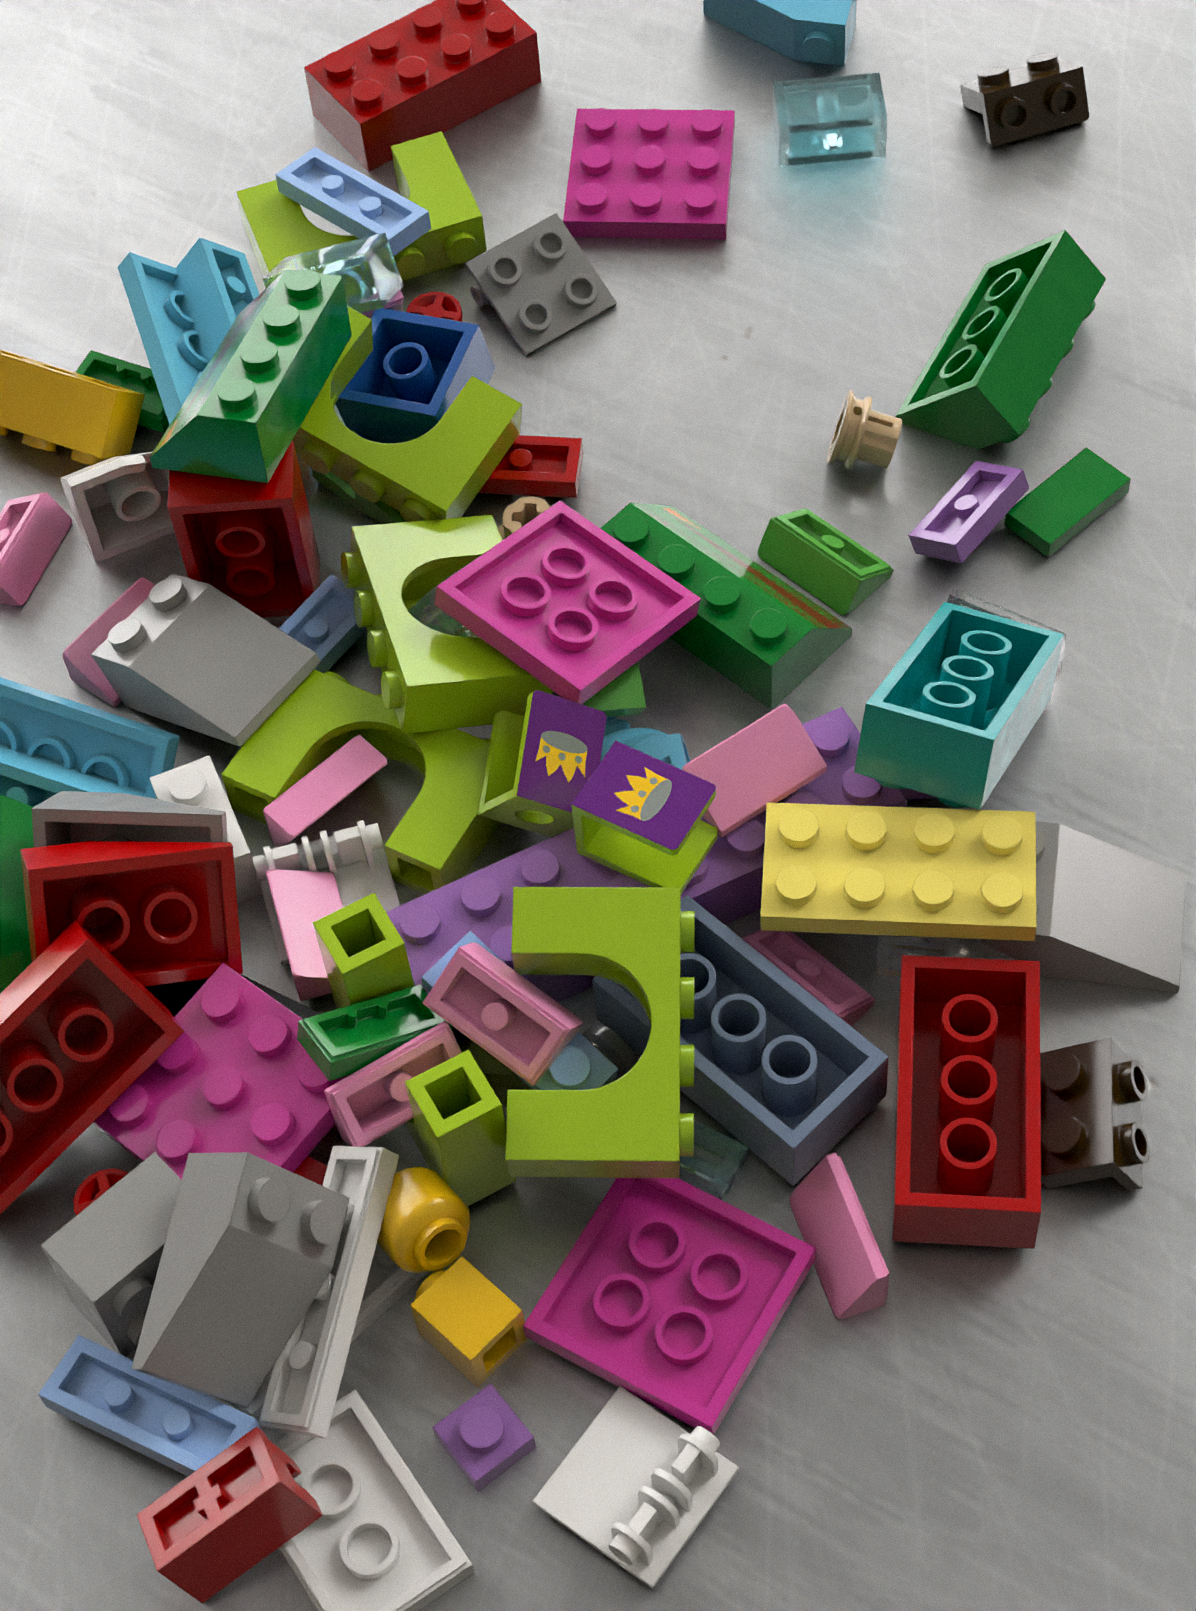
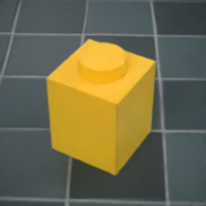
[410,1256,528,1388]

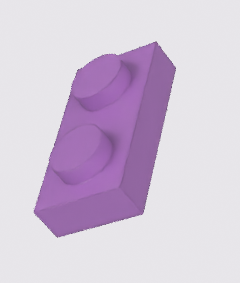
[908,461,1029,564]

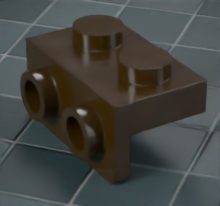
[960,53,1089,146]
[1040,1037,1150,1191]

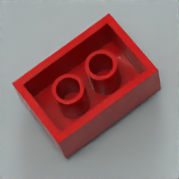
[167,441,320,618]

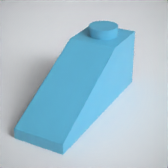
[703,0,857,66]

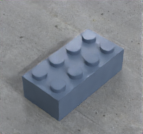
[592,895,889,1186]

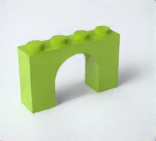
[236,131,487,294]
[292,306,522,522]
[340,515,553,734]
[221,669,500,894]
[505,887,694,1178]
[312,893,516,1206]

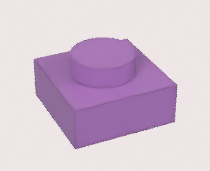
[432,1383,536,1492]

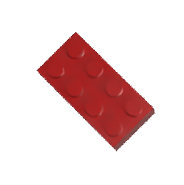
[304,0,541,172]
[0,921,185,1214]
[892,955,1041,1249]

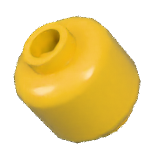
[377,1166,471,1274]

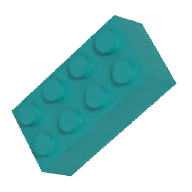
[854,602,1064,810]

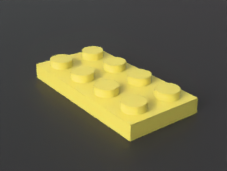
[760,802,1037,941]

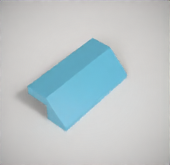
[118,237,259,425]
[0,677,180,807]

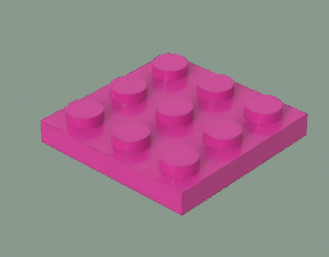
[563,108,735,240]
[434,501,701,704]
[93,963,349,1180]
[523,1178,816,1435]

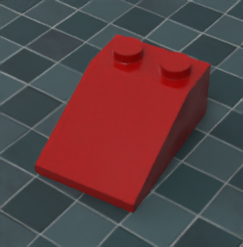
[20,841,243,987]

